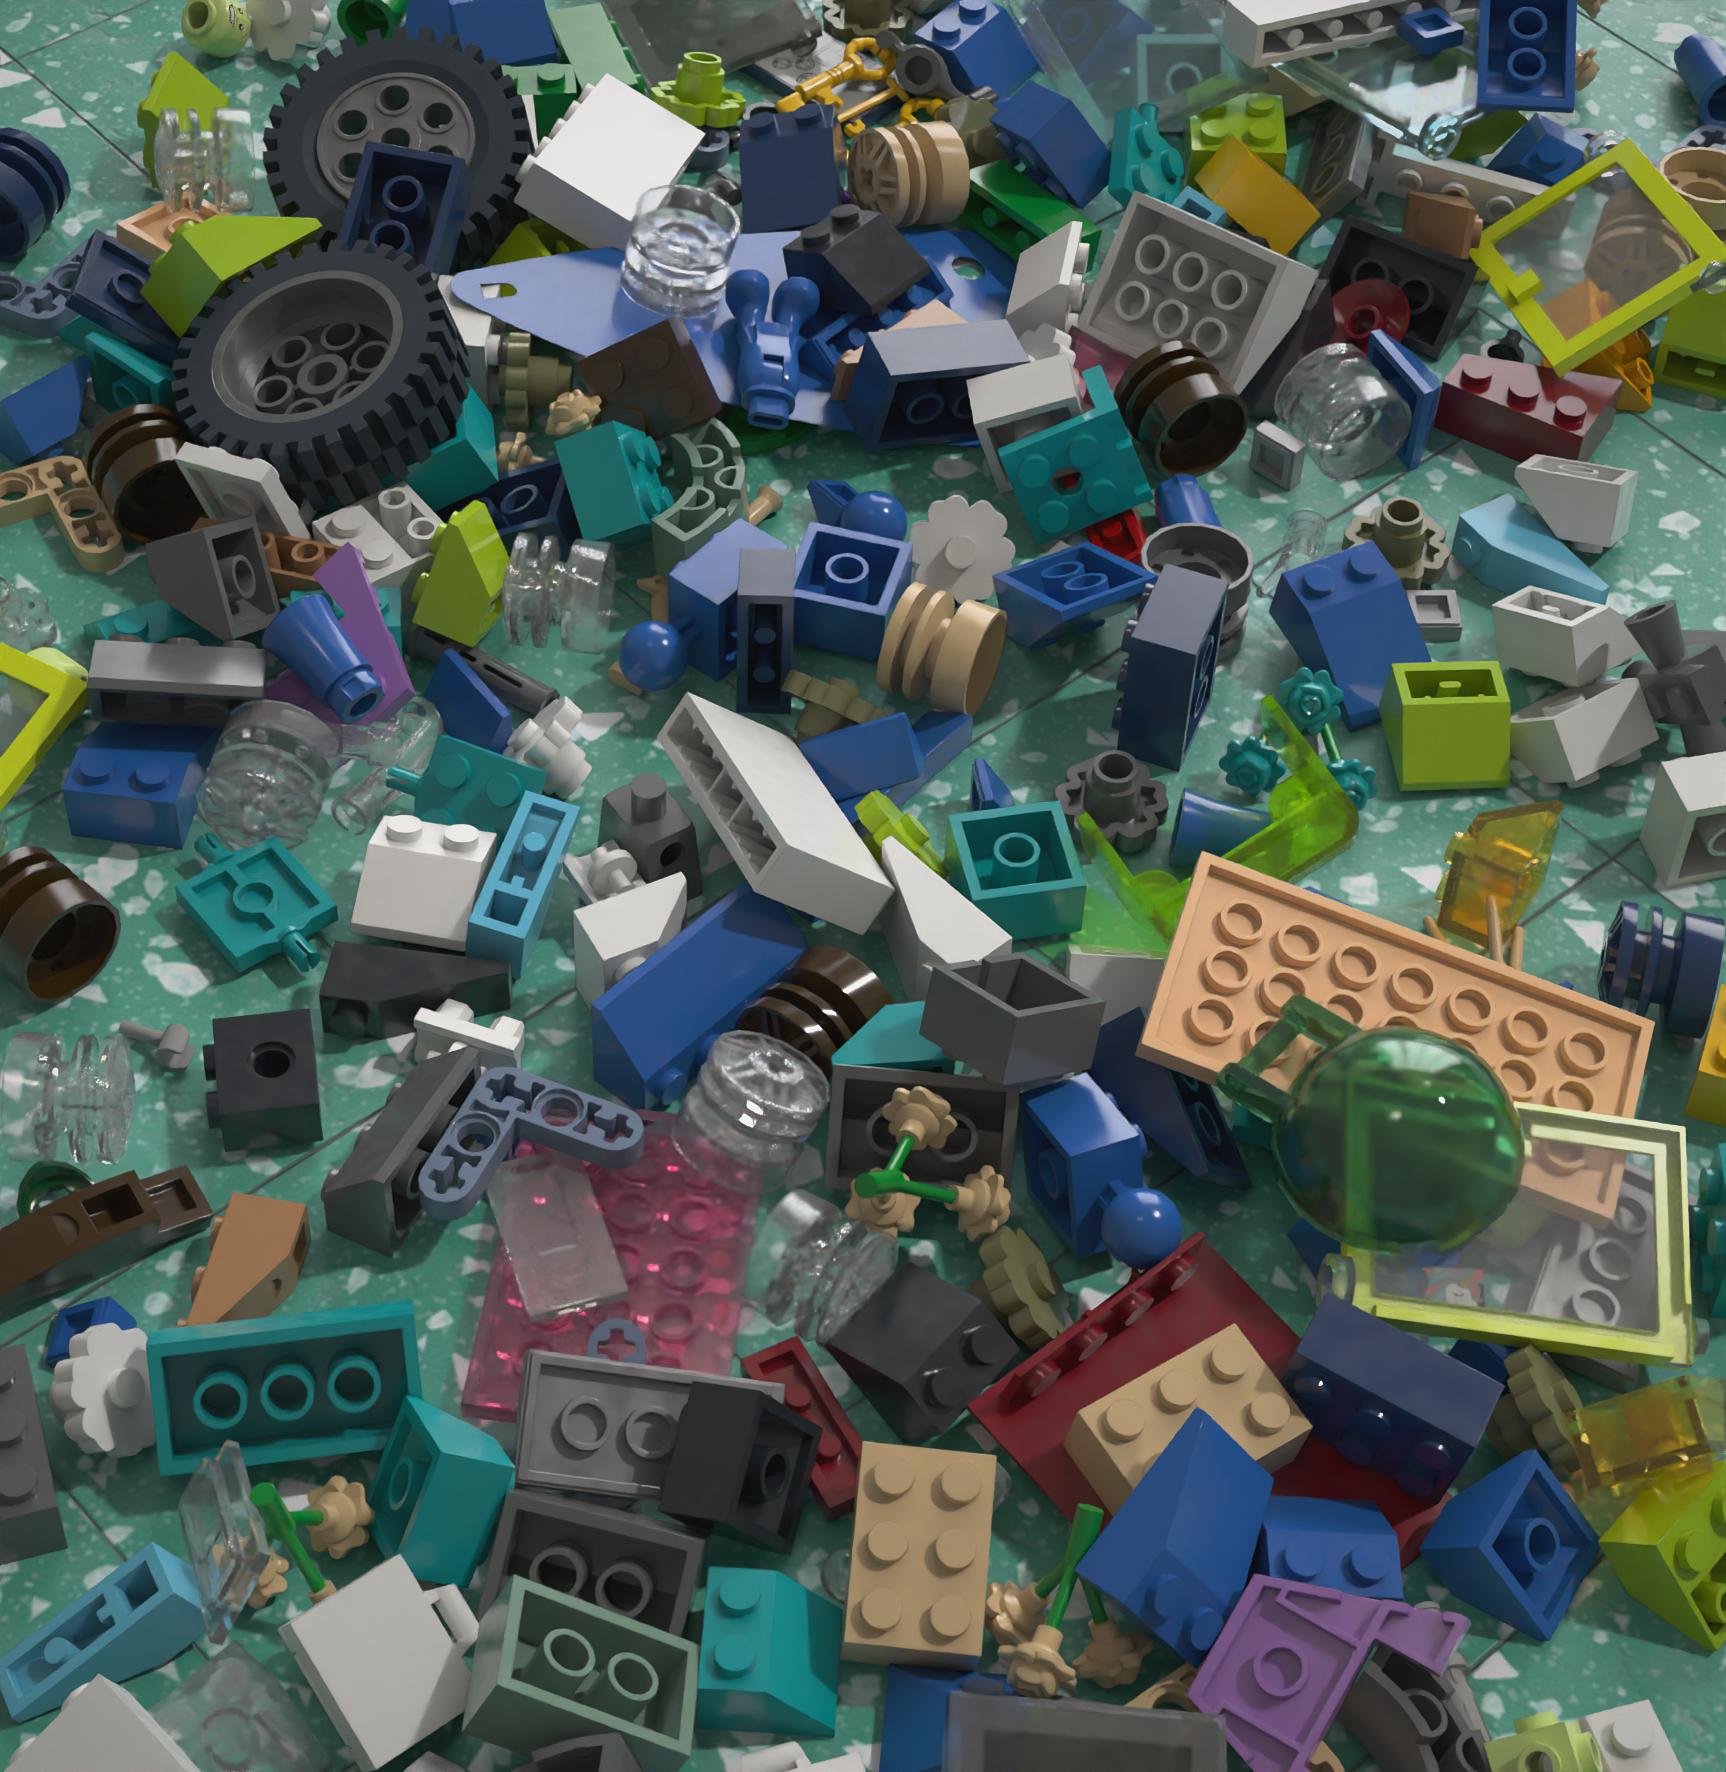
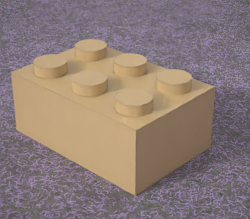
[1063,1323,1313,1517]
[839,1441,997,1672]

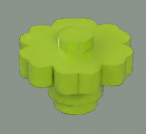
[650,52,746,128]
[854,790,950,880]

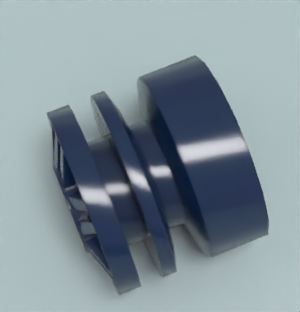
[0,127,71,262]
[1597,900,1725,1039]

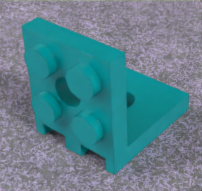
[997,364,1154,547]

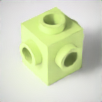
[1484,1711,1603,1772]

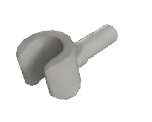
[119,1020,195,1072]

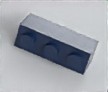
[736,548,796,714]

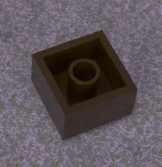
[575,313,723,442]

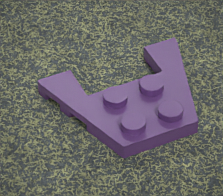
[262,542,416,771]
[1187,1574,1471,1772]

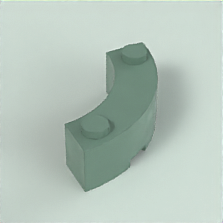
[651,416,750,580]

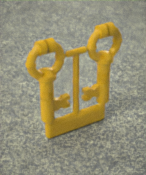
[775,37,946,166]

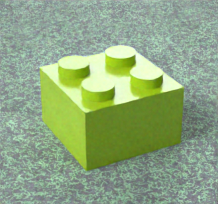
[1183,90,1287,194]

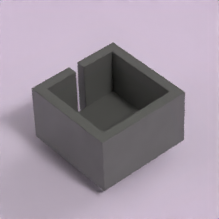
[919,952,1106,1088]

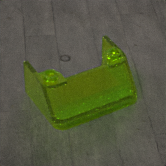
[1077,693,1359,947]

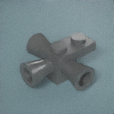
[1621,600,1726,757]

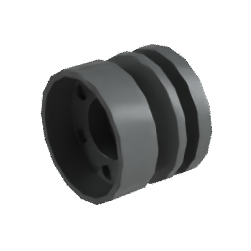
[1134,523,1254,661]

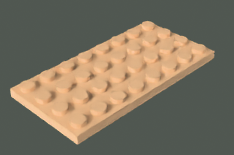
[1135,851,1655,1232]

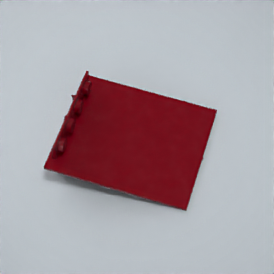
[967,1231,1453,1595]

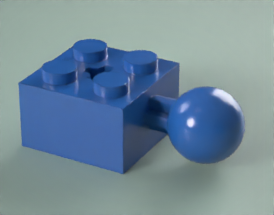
[988,80,1111,210]
[794,491,913,661]
[618,518,790,691]
[1019,1073,1183,1270]

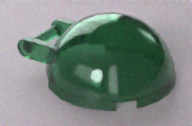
[1215,994,1525,1255]

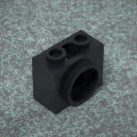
[202,1008,323,1152]

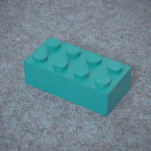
[146,1300,423,1477]

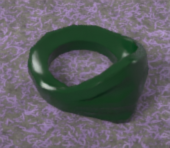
[16,1160,95,1219]

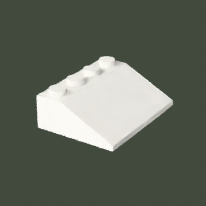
[1077,190,1319,395]

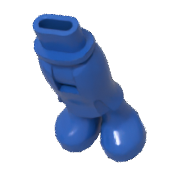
[725,269,820,430]

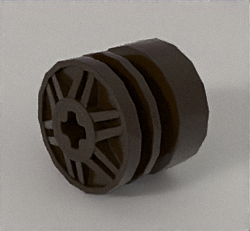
[1114,340,1249,478]
[82,404,209,546]
[0,845,121,1004]
[738,944,894,1107]

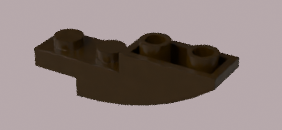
[0,1165,214,1311]

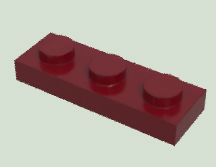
[740,1335,863,1522]

